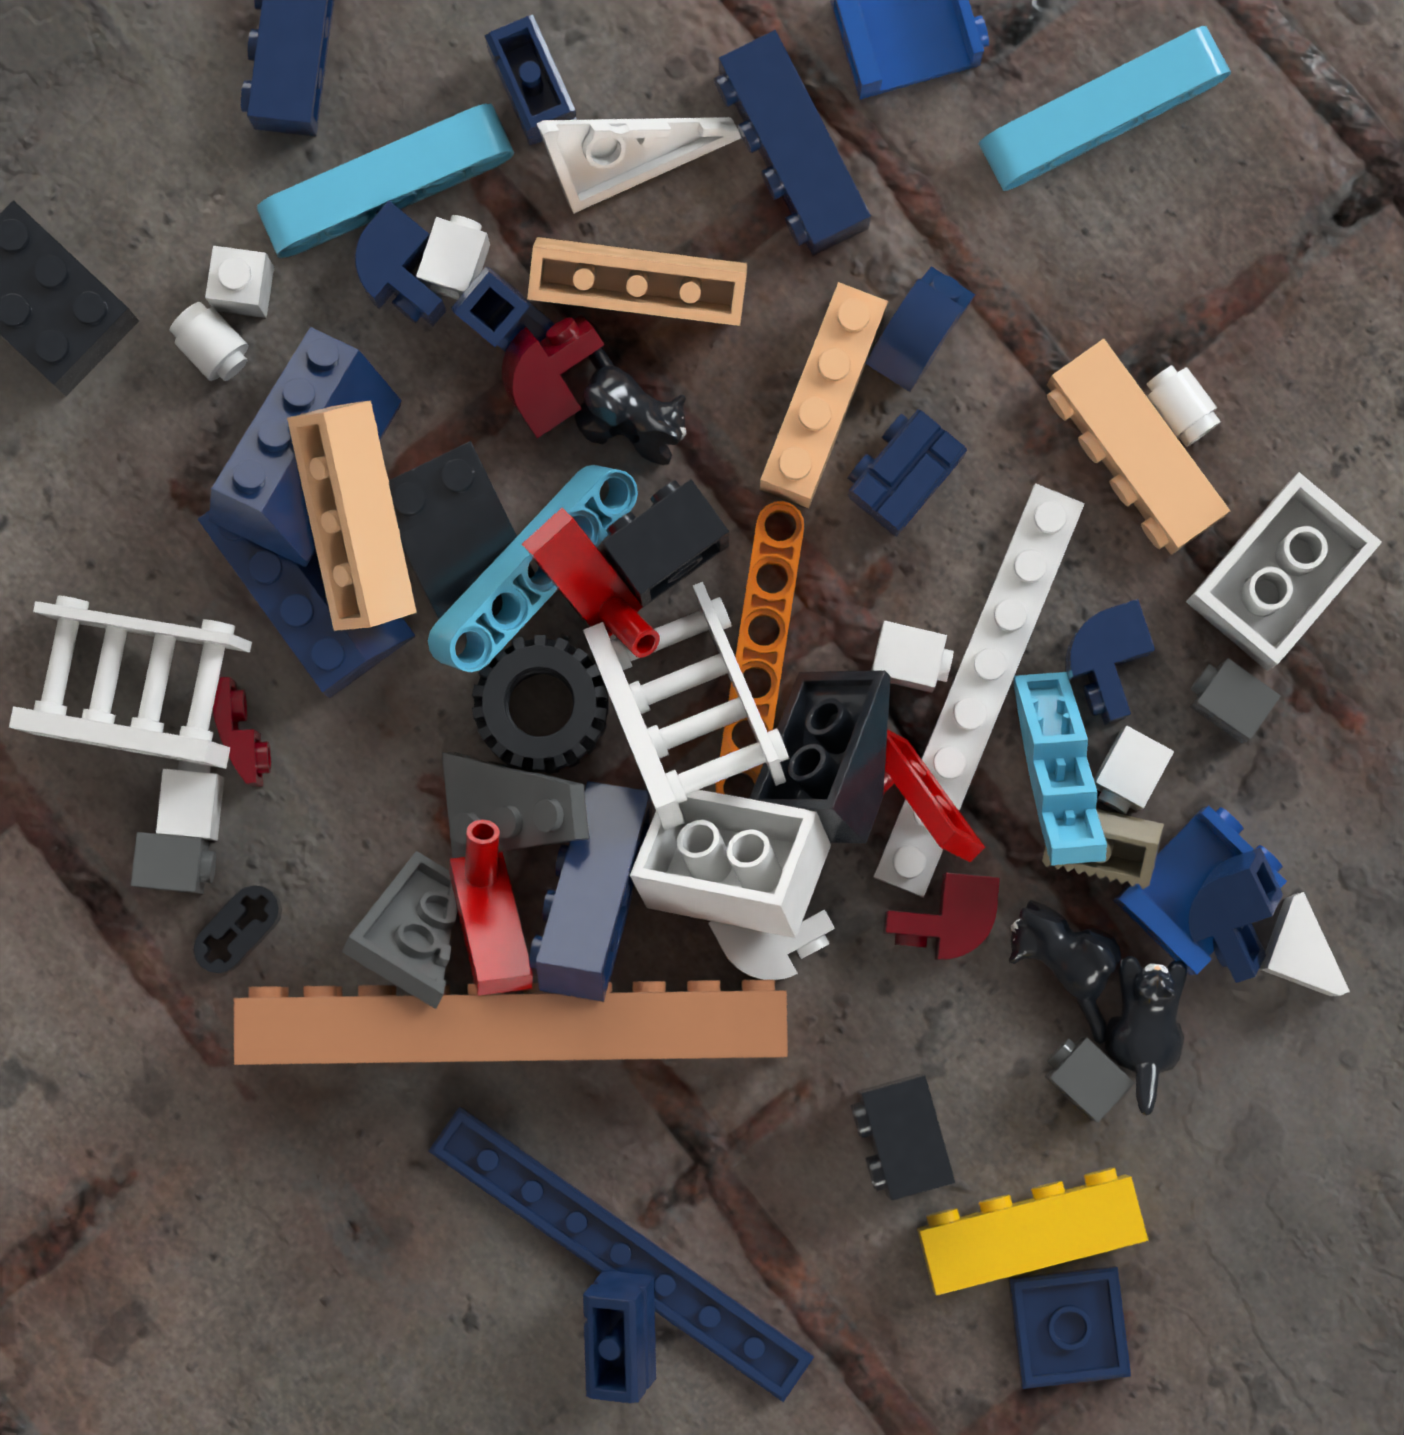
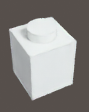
[416,215,490,300]
[205,246,274,318]
[871,621,954,693]
[1094,726,1174,814]
[156,761,224,841]

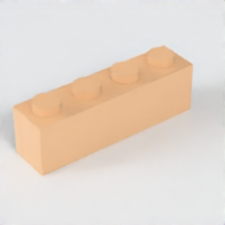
[527,237,747,326]
[760,282,888,509]
[1047,338,1230,555]
[287,400,417,631]

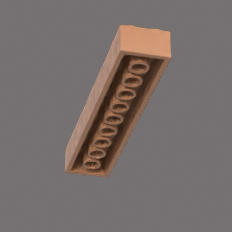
[234,980,788,1065]

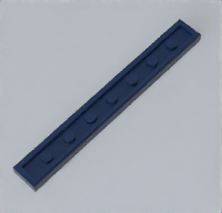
[428,1106,814,1402]

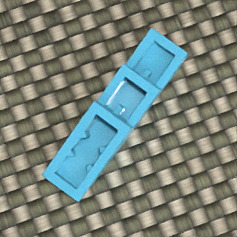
[1014,672,1107,865]

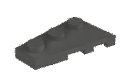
[442,752,589,858]
[342,851,457,1009]

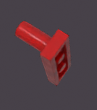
[522,508,660,658]
[884,729,985,862]
[449,820,533,996]

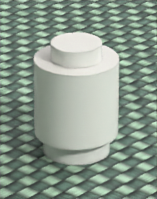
[170,302,248,381]
[1146,365,1221,447]

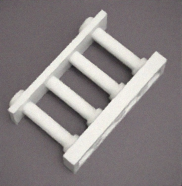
[583,582,789,831]
[9,596,252,769]

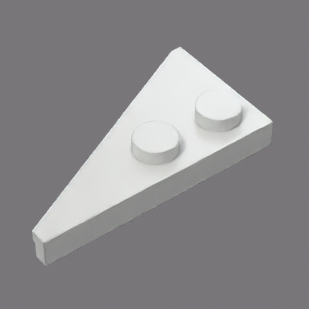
[537,117,741,213]

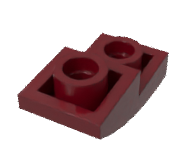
[212,677,272,787]

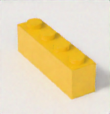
[917,1167,1148,1296]

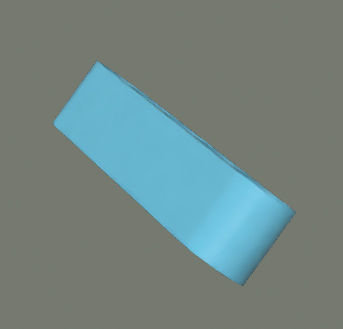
[978,26,1231,191]
[256,104,514,258]
[428,465,638,672]

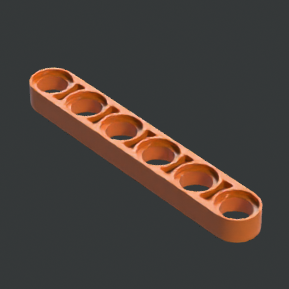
[715,501,804,794]

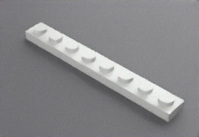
[873,483,1085,898]

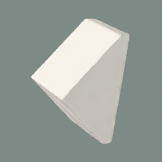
[1260,892,1350,996]

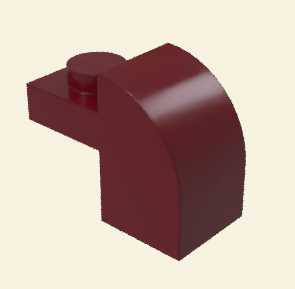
[502,314,604,438]
[883,872,1000,960]

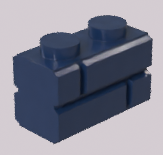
[484,15,577,145]
[847,409,967,537]
[583,1271,656,1404]

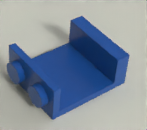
[830,0,989,100]
[1113,806,1287,975]

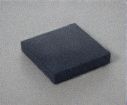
[1008,1266,1131,1389]

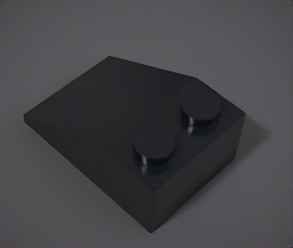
[389,441,535,619]
[749,670,891,843]

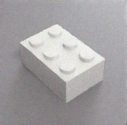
[1186,472,1382,671]
[630,790,831,938]

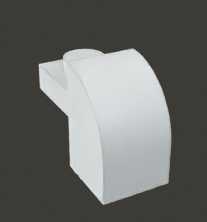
[708,909,835,981]

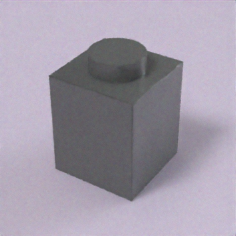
[1190,659,1281,744]
[131,832,216,894]
[1045,1037,1135,1123]

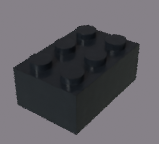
[0,200,139,396]

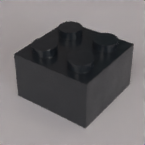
[603,479,729,608]
[850,1074,956,1201]

